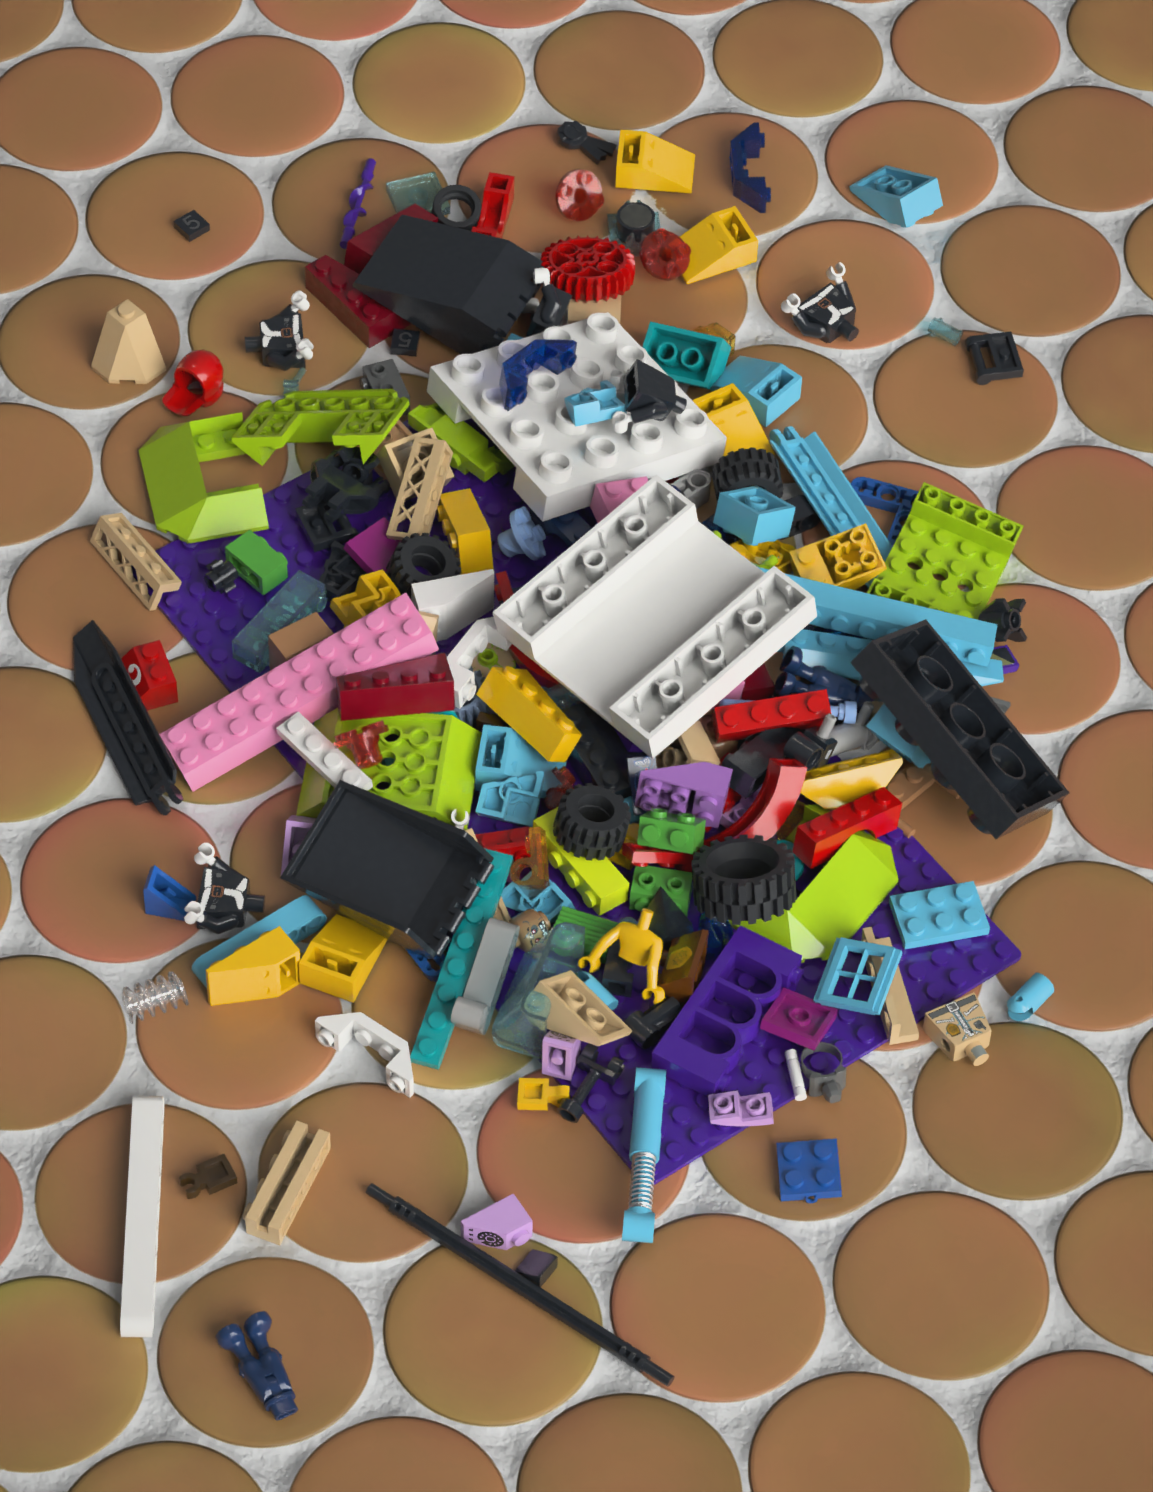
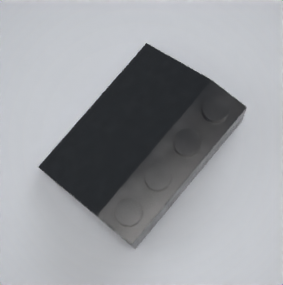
[562,703,647,798]

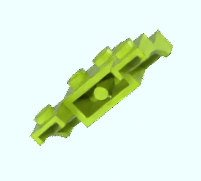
[408,403,515,482]

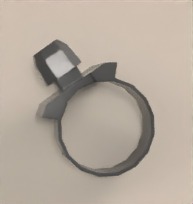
[800,1042,847,1103]

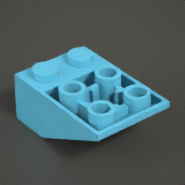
[710,355,802,427]
[475,725,567,800]

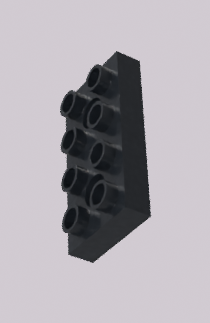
[850,619,1070,839]

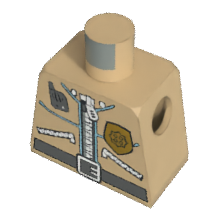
[923,992,991,1066]

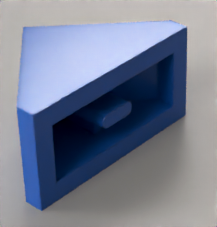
[143,865,197,921]

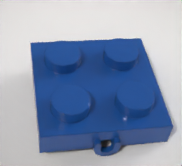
[776,1138,842,1203]

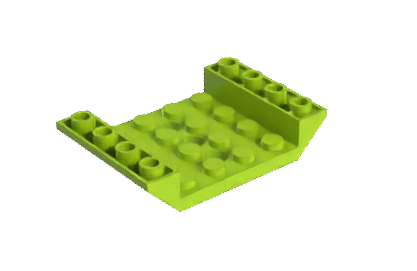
[867,482,1024,620]
[296,708,482,830]

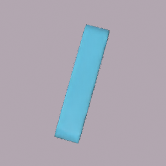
[191,895,327,988]

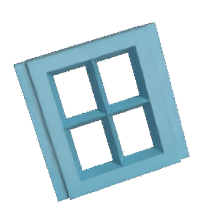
[813,937,903,1015]

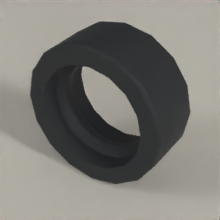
[431,185,481,231]

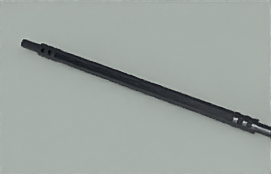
[366,1183,675,1387]

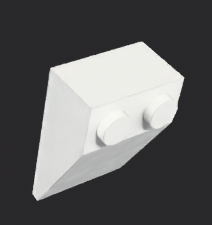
[411,569,494,642]

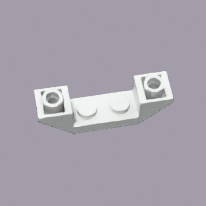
[447,617,512,709]
[315,1012,414,1098]

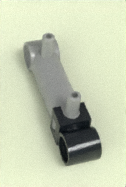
[783,701,878,771]

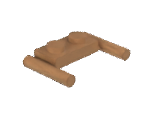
[885,762,960,838]

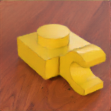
[517,1078,570,1111]

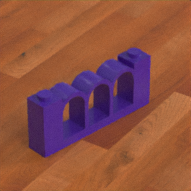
[651,925,804,1097]

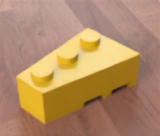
[436,488,494,575]

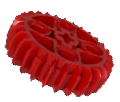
[540,235,635,303]

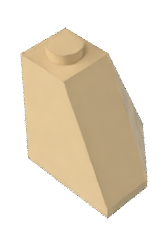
[91,299,166,384]

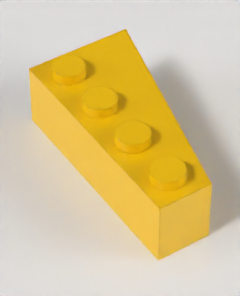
[476,666,582,762]

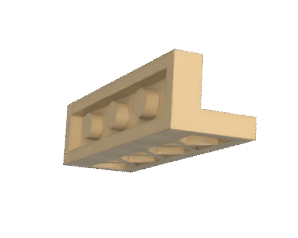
[386,437,453,540]
[90,513,182,611]
[861,927,919,1045]

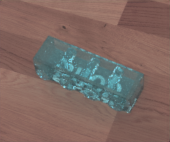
[232,570,327,673]

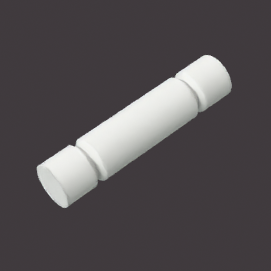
[785,1049,807,1101]

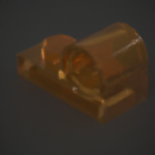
[509,827,550,890]

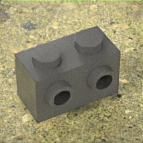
[359,359,410,416]

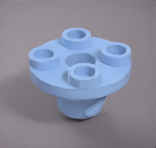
[497,506,546,561]

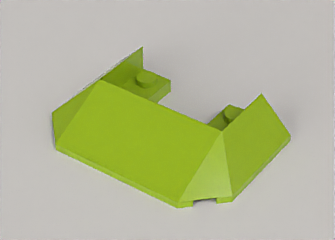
[231,389,410,467]
[139,412,269,544]
[725,804,899,963]

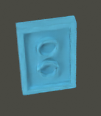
[889,881,990,949]

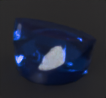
[698,912,734,960]

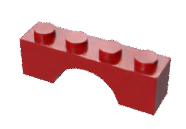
[471,172,515,238]
[711,689,832,743]
[792,787,903,869]

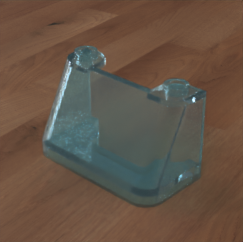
[492,922,585,1060]

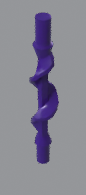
[340,158,376,249]

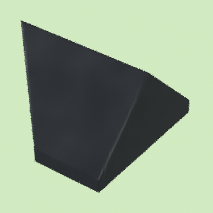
[637,886,694,954]

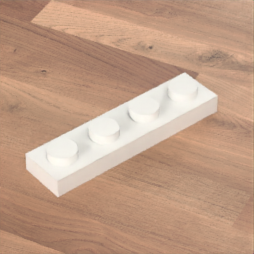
[276,711,373,791]

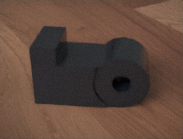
[602,939,634,998]

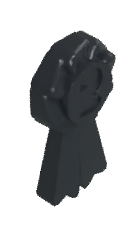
[556,121,617,165]

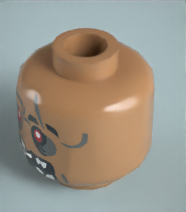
[508,909,551,952]

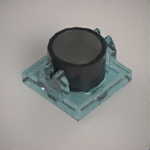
[607,200,663,257]

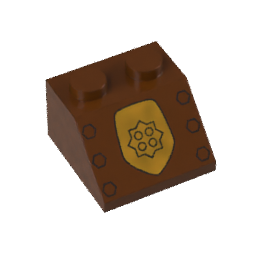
[657,929,709,1008]

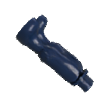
[775,646,871,713]
[215,1311,298,1421]

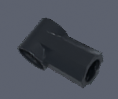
[624,995,682,1050]

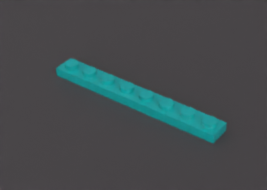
[410,849,513,1070]

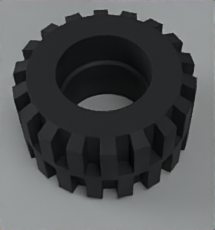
[712,447,784,503]
[386,533,461,599]
[553,783,631,861]

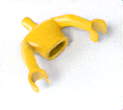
[578,908,665,1004]

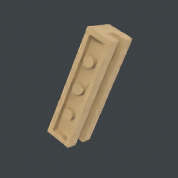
[243,1121,331,1246]

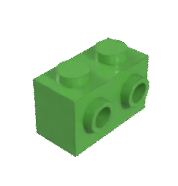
[225,530,288,595]
[637,808,706,854]
[629,866,693,916]

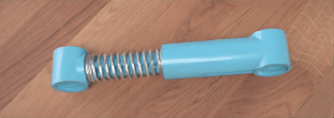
[622,1067,666,1243]

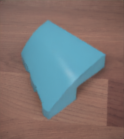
[565,380,627,426]
[475,771,545,828]
[501,866,575,923]

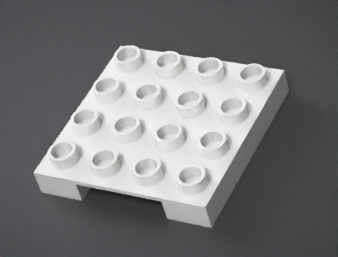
[427,312,727,522]
[493,475,817,759]

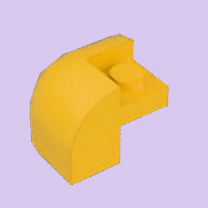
[330,569,401,628]

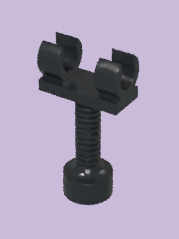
[557,1043,625,1123]

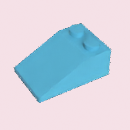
[849,165,943,227]

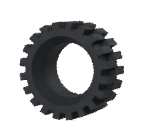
[691,834,796,925]

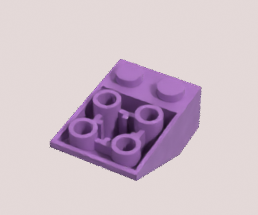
[634,762,733,828]

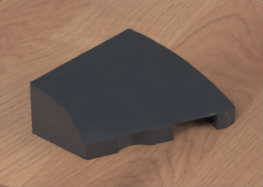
[318,541,367,603]

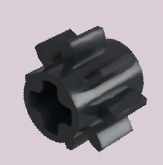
[204,559,238,594]

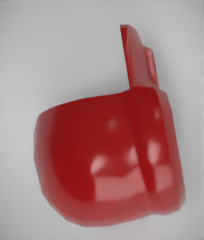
[162,349,224,416]

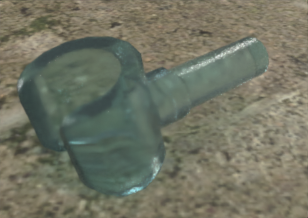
[283,367,306,395]

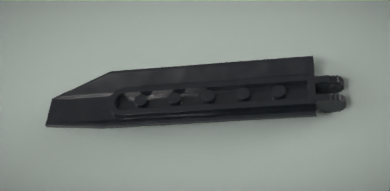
[73,620,184,816]

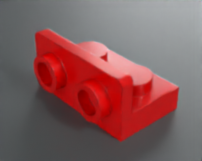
[475,827,537,864]

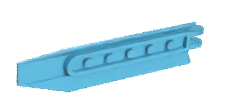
[769,426,892,589]
[777,629,1004,686]

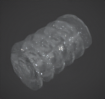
[122,971,189,1024]

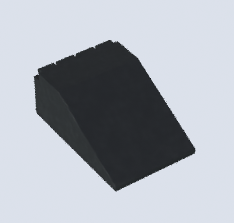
[352,214,545,354]
[280,780,494,959]

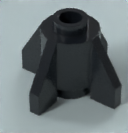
[338,446,380,486]
[978,598,1027,642]

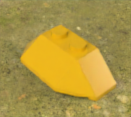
[800,749,903,810]

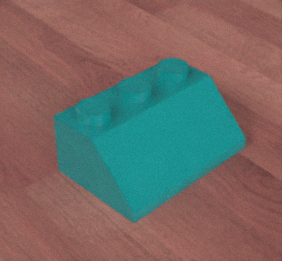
[642,321,732,389]

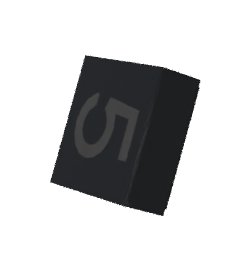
[173,210,210,242]
[390,329,420,357]

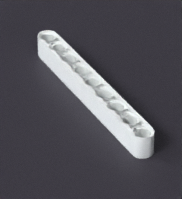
[120,1096,164,1337]

